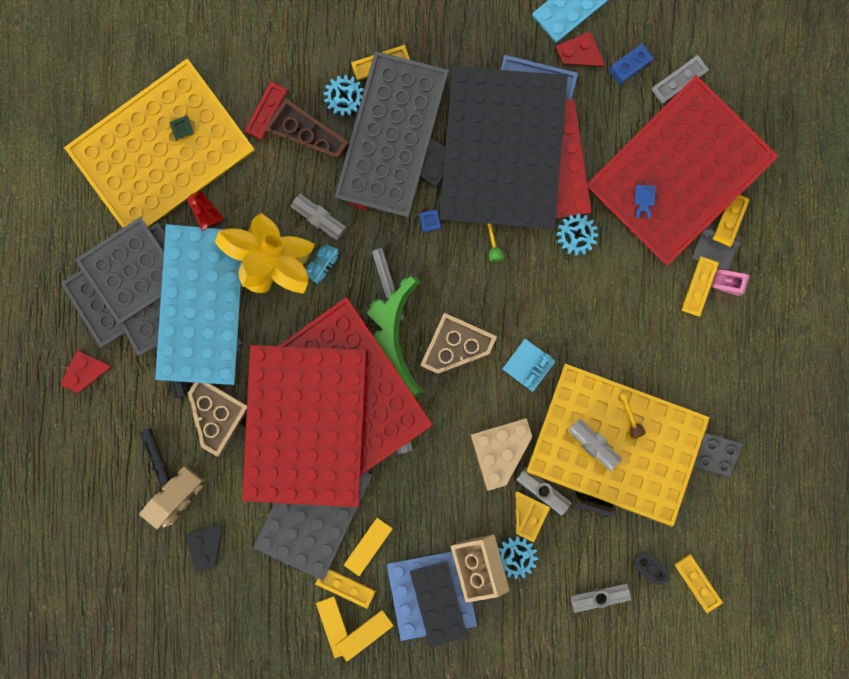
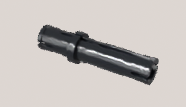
[140,429,171,487]

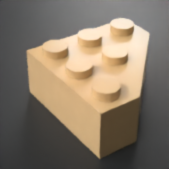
[420,313,497,374]
[188,383,247,457]
[470,418,532,491]
[139,466,204,529]

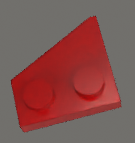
[187,191,225,231]

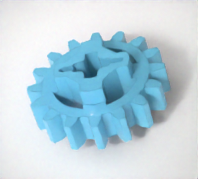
[323,75,364,117]
[556,214,598,256]
[498,536,538,579]

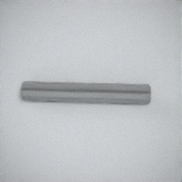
[372,248,404,321]

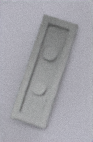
[651,55,709,104]

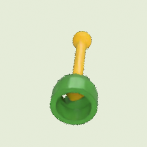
[488,224,505,262]

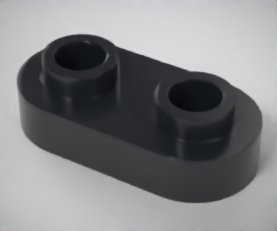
[633,552,669,585]

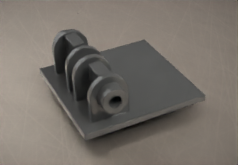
[692,224,741,271]
[694,433,743,477]

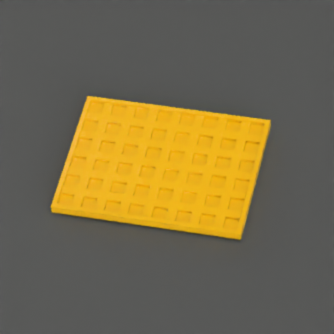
[526,364,710,527]

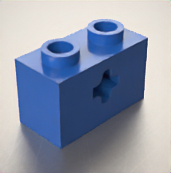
[609,43,654,86]

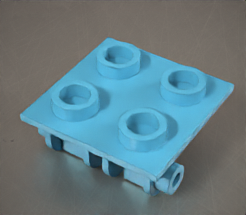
[306,244,339,284]
[503,339,556,392]

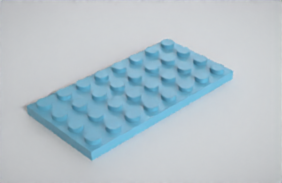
[155,224,242,385]

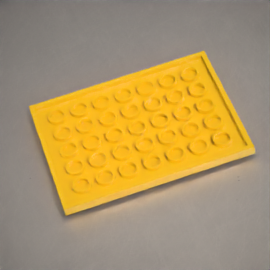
[64,58,255,228]

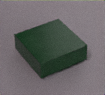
[169,115,194,141]

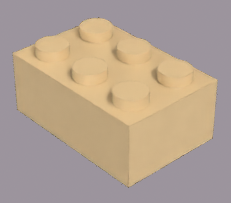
[451,534,510,603]

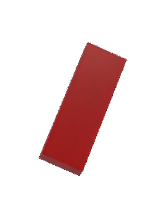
[244,82,288,141]

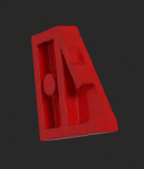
[555,32,605,67]
[60,350,112,393]

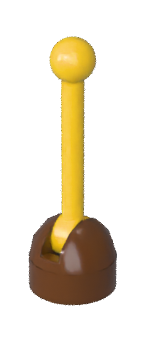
[620,393,646,439]

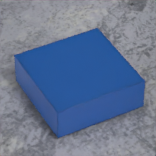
[419,209,441,232]

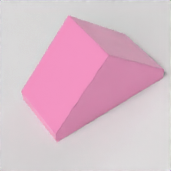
[711,269,750,296]

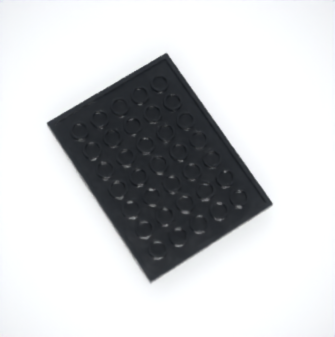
[440,66,568,229]

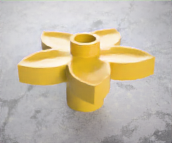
[214,213,315,293]

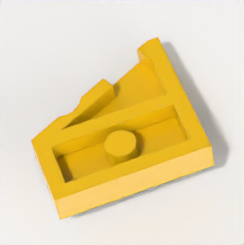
[515,491,551,542]

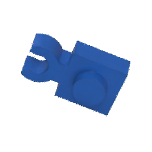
[634,185,656,219]

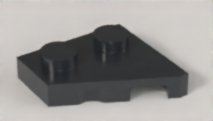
[185,524,223,573]

